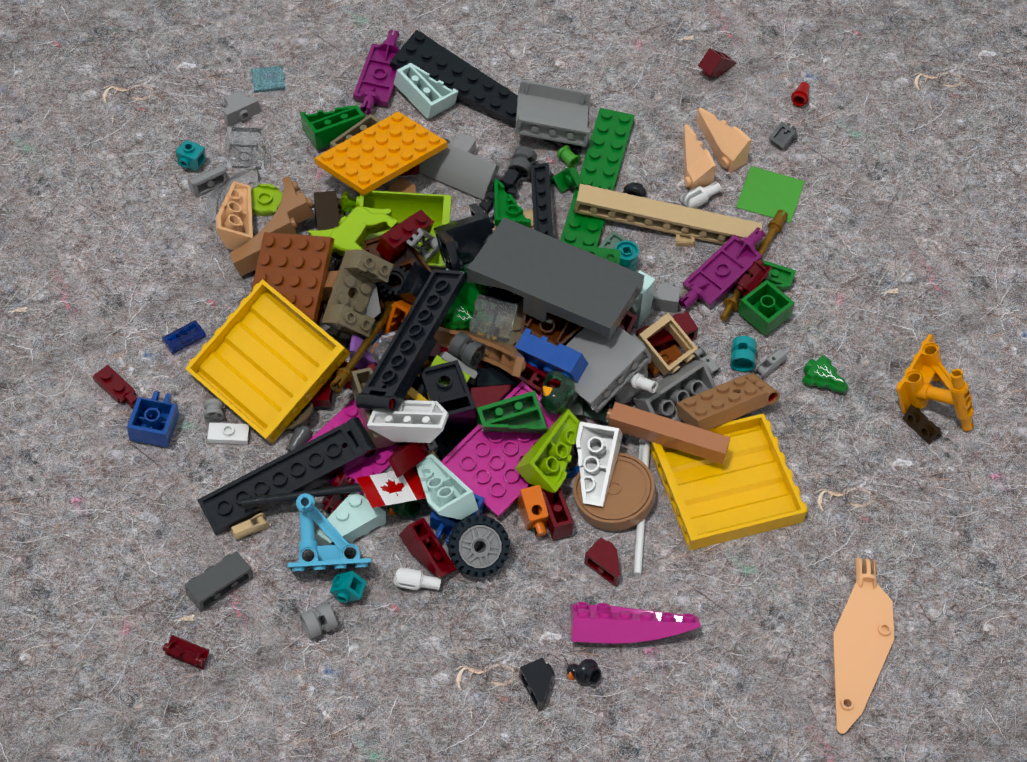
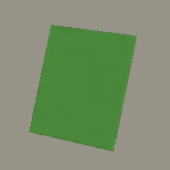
[736,166,805,223]

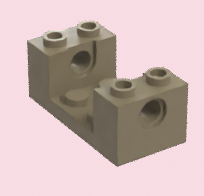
[321,249,394,337]

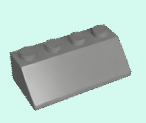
[633,360,716,422]

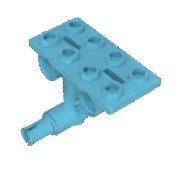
[287,493,372,572]

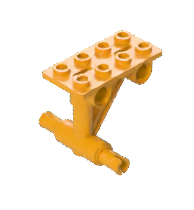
[896,334,974,431]

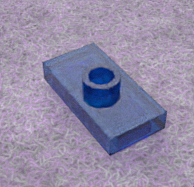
[162,320,206,355]

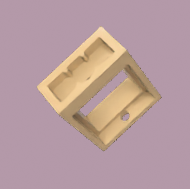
[638,313,698,376]

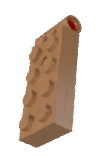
[676,373,780,430]

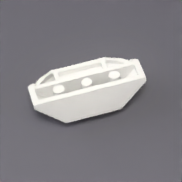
[367,400,449,443]

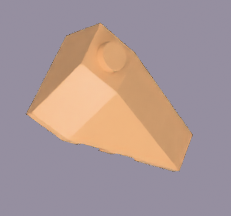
[696,107,751,173]
[683,124,716,190]
[216,181,253,250]

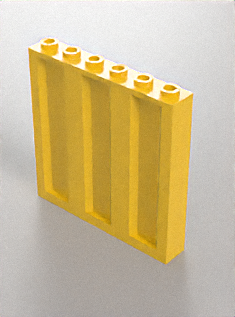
[185,279,351,444]
[650,413,808,551]

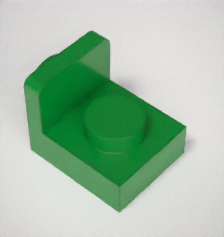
[552,167,583,193]

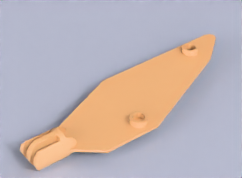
[833,558,895,734]

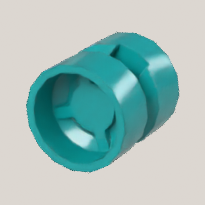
[615,240,639,271]
[730,336,757,372]

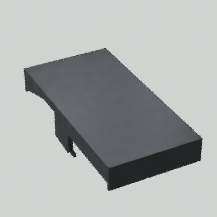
[464,217,645,342]

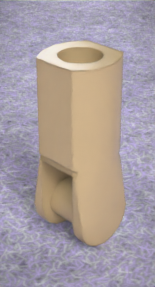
[231,513,270,540]

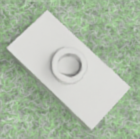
[207,423,250,445]

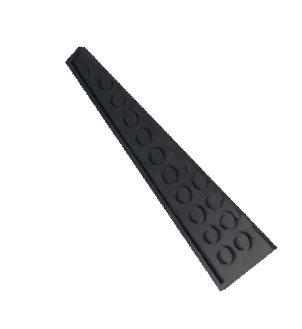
[390,30,584,155]

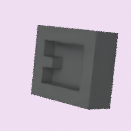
[769,122,798,150]

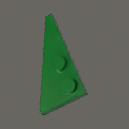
[494,179,531,228]

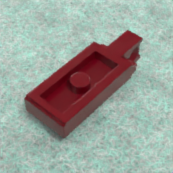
[92,365,137,409]

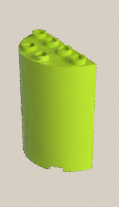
[356,191,451,268]

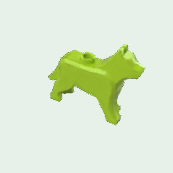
[308,206,399,257]

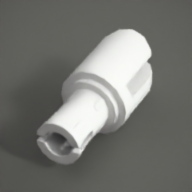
[680,181,721,209]
[393,568,441,591]

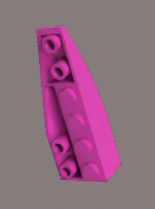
[571,602,700,644]

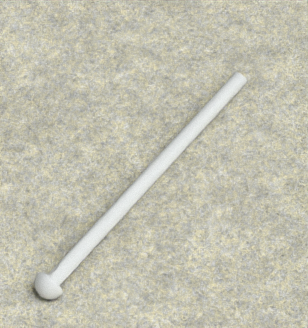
[633,438,651,576]

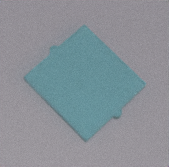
[251,66,285,93]

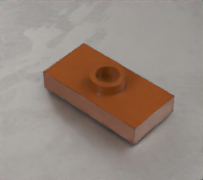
[647,345,685,378]

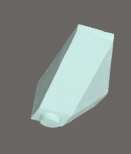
[416,454,479,520]

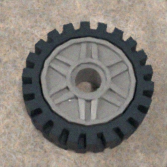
[447,515,510,577]

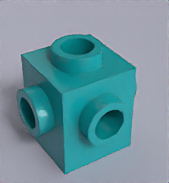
[176,140,206,171]
[330,571,367,603]

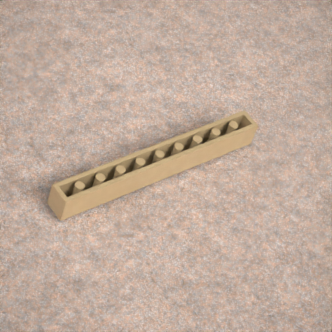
[574,184,762,250]

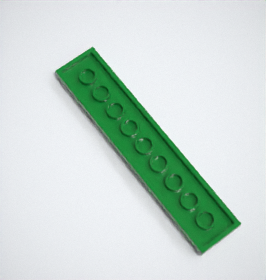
[560,108,635,249]

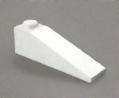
[576,422,623,507]

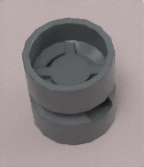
[508,146,537,181]
[448,332,486,368]

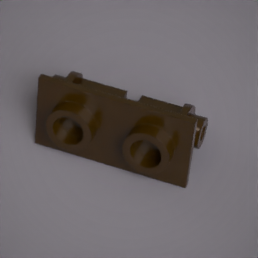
[902,404,942,445]

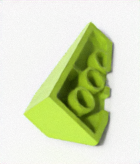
[515,409,580,493]

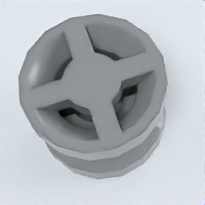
[204,399,224,423]

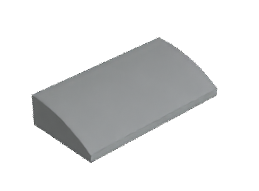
[419,144,500,201]

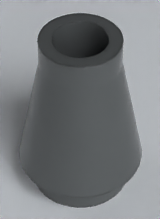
[286,425,313,452]

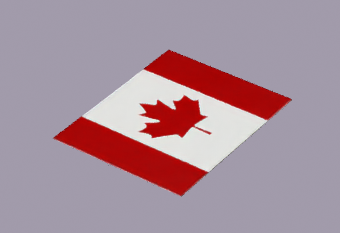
[356,468,426,508]

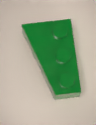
[300,105,365,150]
[476,391,547,433]

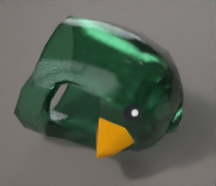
[540,370,576,415]

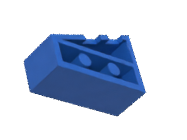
[515,328,589,383]

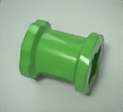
[557,145,581,168]

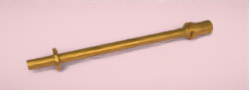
[720,210,788,321]
[330,297,402,392]

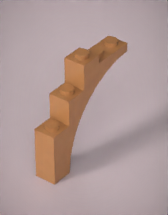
[230,175,315,277]
[434,324,526,377]

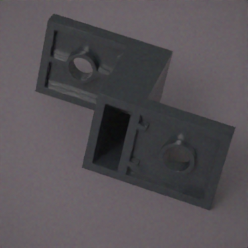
[434,203,495,271]
[419,360,476,461]

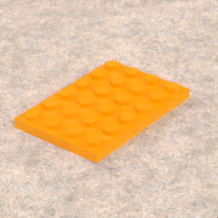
[314,111,448,196]

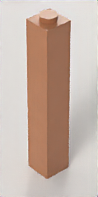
[606,402,730,464]

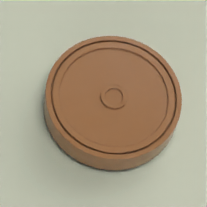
[573,453,656,531]

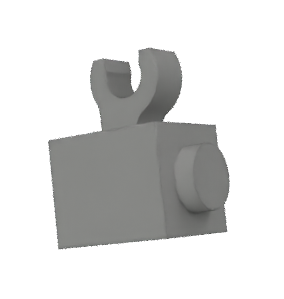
[444,133,476,155]
[652,277,681,313]

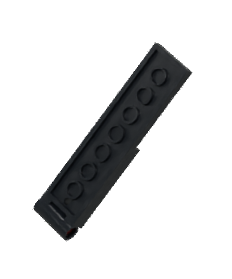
[356,269,467,413]
[197,417,377,535]

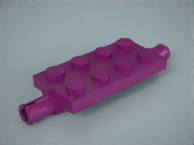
[353,29,400,114]
[679,227,766,310]

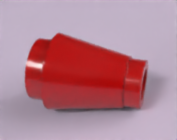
[791,82,810,107]

